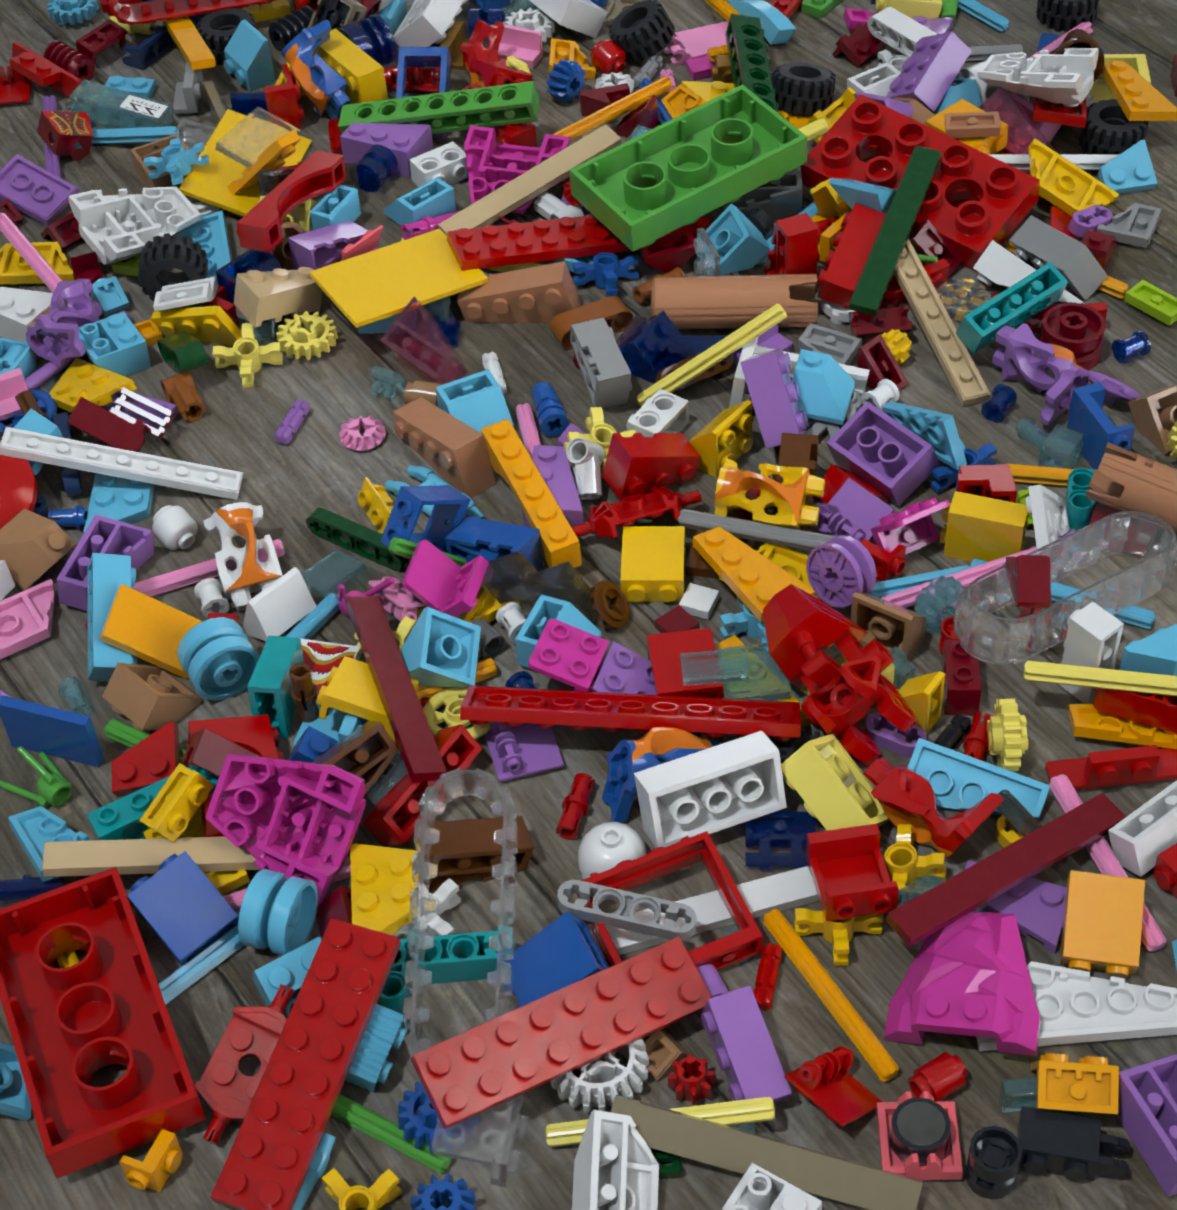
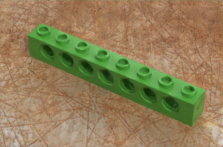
[338,81,540,134]

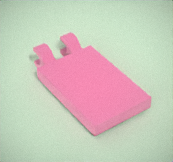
[663,21,728,66]

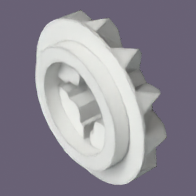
[595,71,634,94]

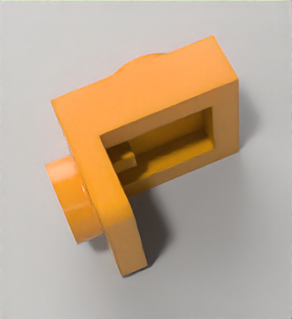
[119,1129,183,1192]

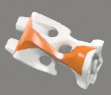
[203,502,283,612]

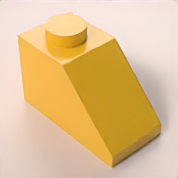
[897,671,946,735]

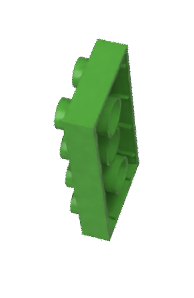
[569,85,807,251]

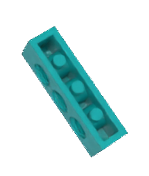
[956,262,1068,354]
[86,766,219,840]

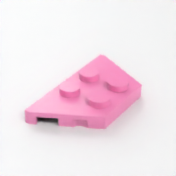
[0,579,56,660]

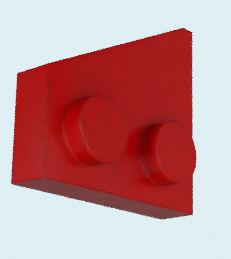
[111,721,180,797]

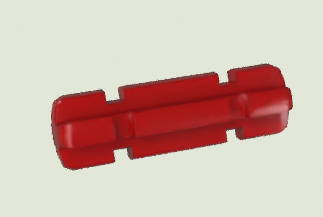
[328,118,343,155]
[753,942,782,1011]

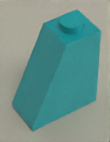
[247,635,304,738]

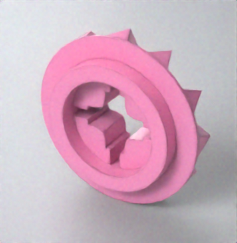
[339,415,386,451]

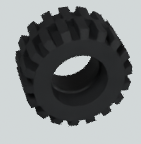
[608,0,675,63]
[1036,0,1099,32]
[196,8,257,65]
[772,63,836,115]
[1079,99,1149,154]
[138,233,208,302]

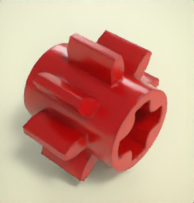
[668,1054,715,1105]

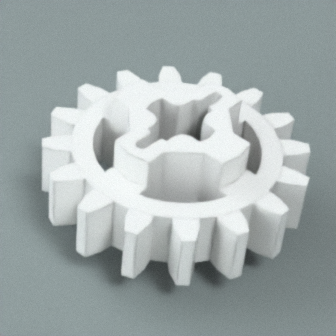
[503,8,555,42]

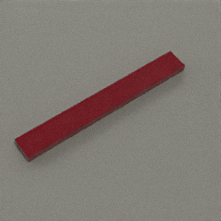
[346,596,447,782]
[886,792,1126,947]

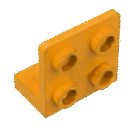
[1030,1053,1119,1115]

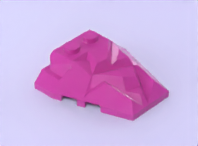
[464,125,570,214]
[205,753,366,907]
[884,911,1041,1056]

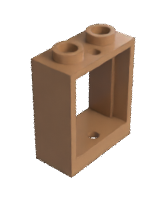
[130,133,193,189]

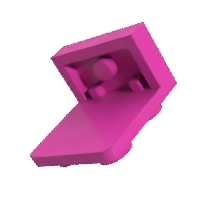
[870,497,950,555]
[402,539,489,617]
[528,619,610,692]

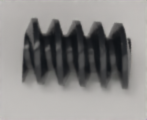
[268,6,315,52]

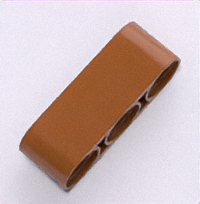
[549,296,633,349]

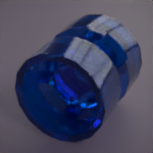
[468,8,505,39]
[351,144,398,193]

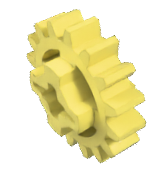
[276,311,338,360]
[987,698,1028,772]

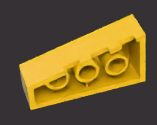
[312,29,388,104]

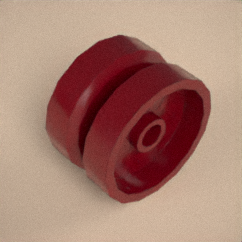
[1039,302,1106,370]

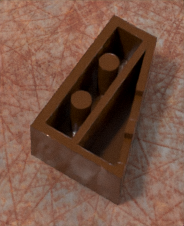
[767,433,818,532]
[312,721,399,797]
[415,816,534,892]

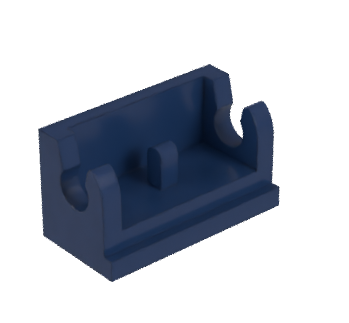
[122,25,173,71]

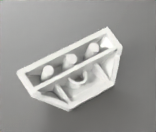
[572,1110,659,1210]

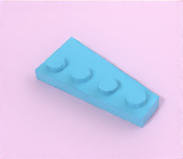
[177,211,236,287]
[882,401,967,470]
[908,738,1050,820]

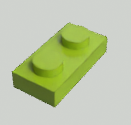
[1124,280,1177,326]

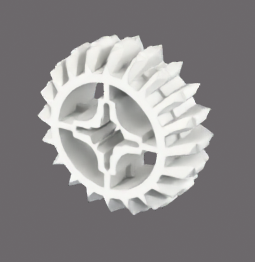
[550,1039,649,1114]

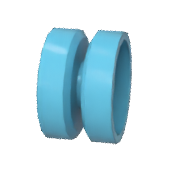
[177,617,259,701]
[238,869,318,955]

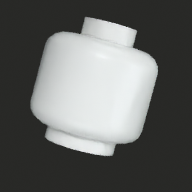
[152,505,198,550]

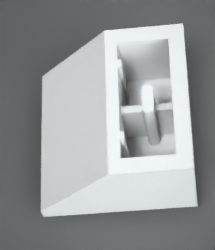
[847,62,901,97]
[722,1163,822,1210]

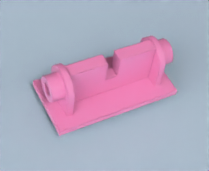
[368,576,427,622]

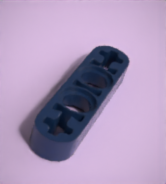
[53,412,83,497]

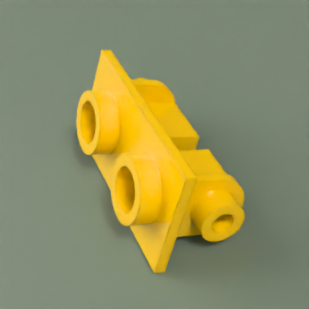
[358,477,393,534]

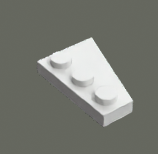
[1026,484,1070,549]

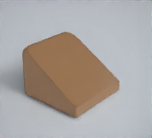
[644,1029,690,1082]

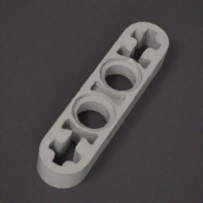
[557,880,697,941]

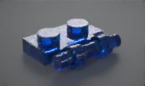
[745,811,815,870]

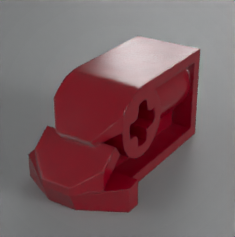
[66,397,146,452]

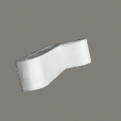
[867,7,937,58]

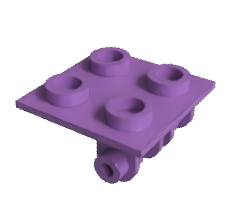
[812,478,895,542]
[591,641,656,695]
[485,721,564,782]

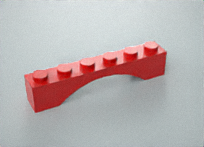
[236,151,346,252]

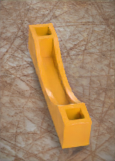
[481,419,582,576]

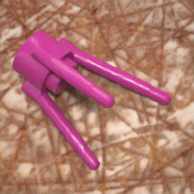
[335,578,395,622]

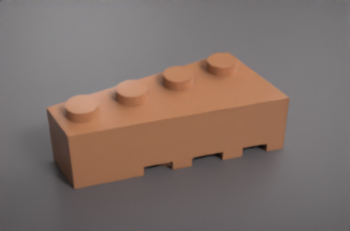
[457,261,581,324]
[393,397,496,498]

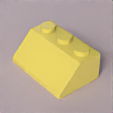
[781,733,890,831]

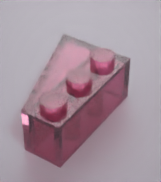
[978,87,1054,154]
[380,296,468,384]

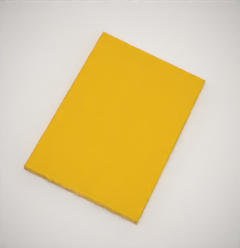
[179,109,312,217]
[310,229,488,328]

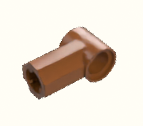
[161,372,206,423]

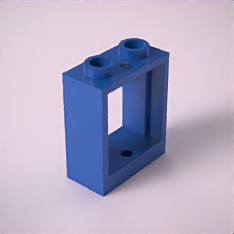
[396,47,451,98]
[380,485,471,553]

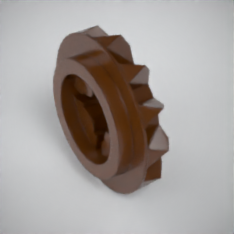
[589,580,630,630]

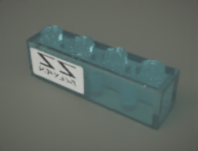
[70,80,175,129]

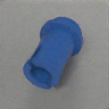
[48,505,88,529]

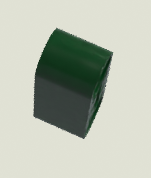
[157,331,209,374]

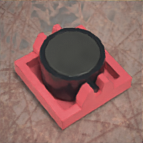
[876,1091,963,1180]

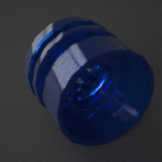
[337,14,397,67]

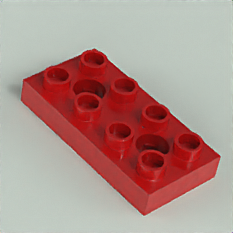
[800,94,1040,273]
[0,867,206,1179]

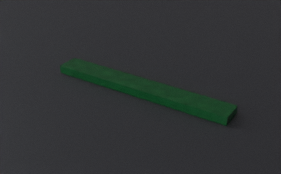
[849,145,942,316]

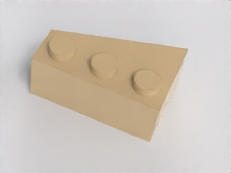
[234,267,322,328]

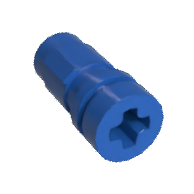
[532,382,569,437]

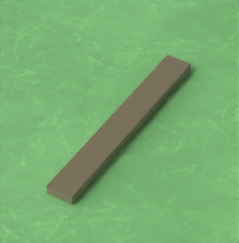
[611,1095,923,1210]

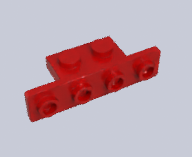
[10,42,82,102]
[1045,745,1177,790]

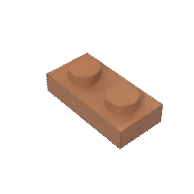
[945,111,1000,139]

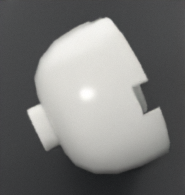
[578,822,647,880]

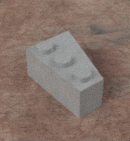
[1009,215,1108,301]
[570,317,632,409]

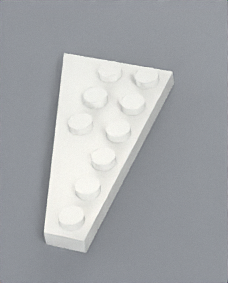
[976,961,1177,1051]

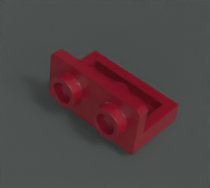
[832,23,888,68]

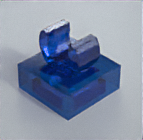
[429,315,461,348]

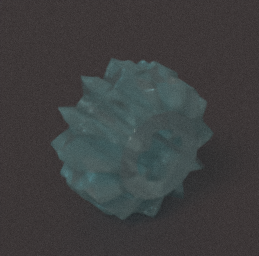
[914,576,971,630]

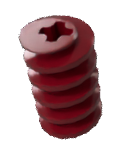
[44,40,95,85]

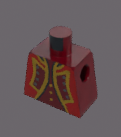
[37,111,93,161]

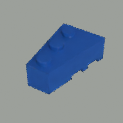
[445,516,543,595]

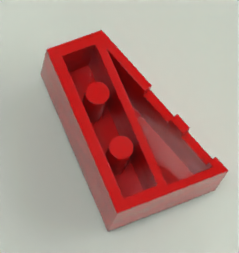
[602,433,701,500]

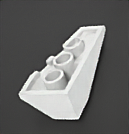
[973,240,1085,304]

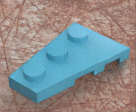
[8,806,89,882]

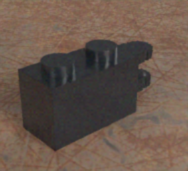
[1017,1106,1130,1181]

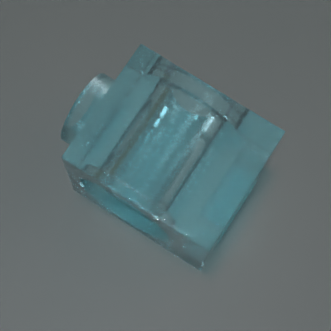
[1038,424,1085,469]

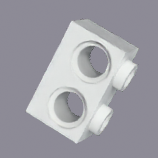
[409,142,469,187]
[626,389,689,437]

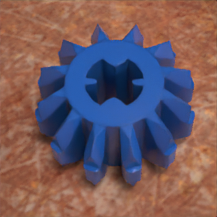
[546,59,587,103]
[410,1172,476,1210]

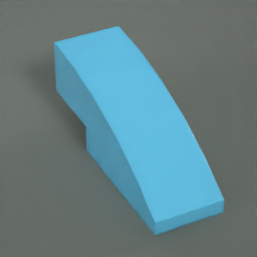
[728,0,796,45]

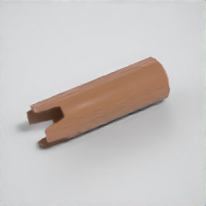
[651,274,818,330]
[1085,443,1177,534]

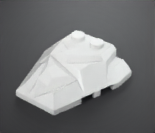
[978,48,1098,107]
[69,186,201,265]

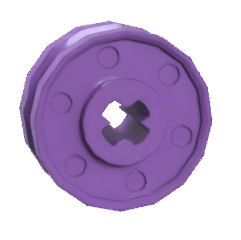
[806,535,877,608]

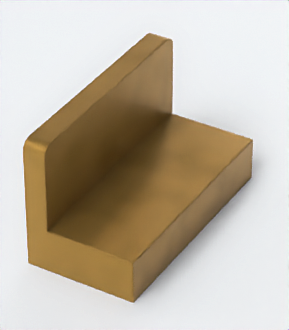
[440,21,469,70]

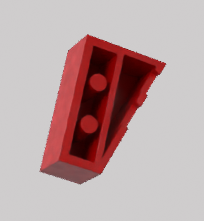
[764,213,821,294]

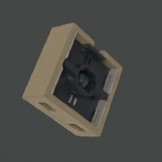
[307,0,367,43]

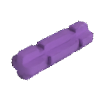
[274,399,310,445]

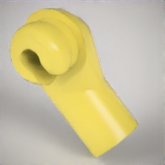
[506,56,532,75]

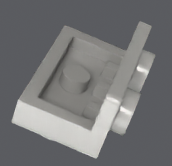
[173,61,204,115]

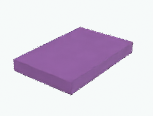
[0,154,79,226]

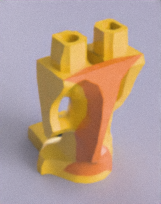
[714,459,825,530]

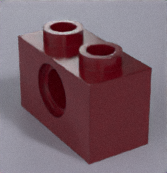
[941,639,981,716]

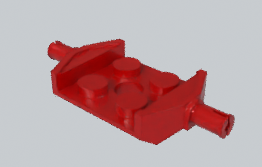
[571,486,702,538]
[194,984,295,1145]

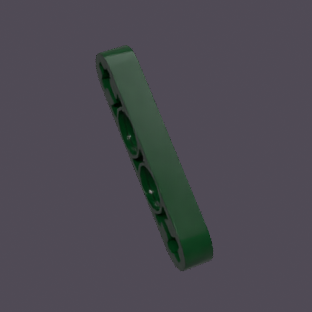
[306,508,409,571]

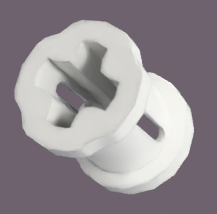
[861,379,900,411]
[194,578,230,618]
[496,602,526,644]

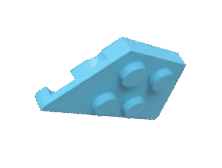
[84,473,155,532]

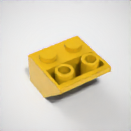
[689,400,754,478]

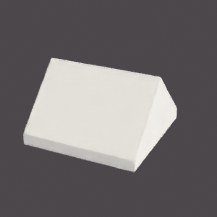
[242,567,317,641]

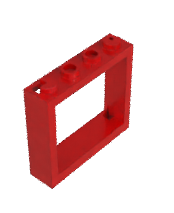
[577,831,763,971]

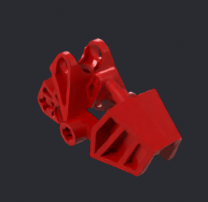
[763,584,918,765]

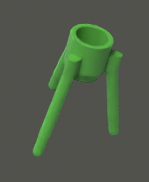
[0,746,72,808]

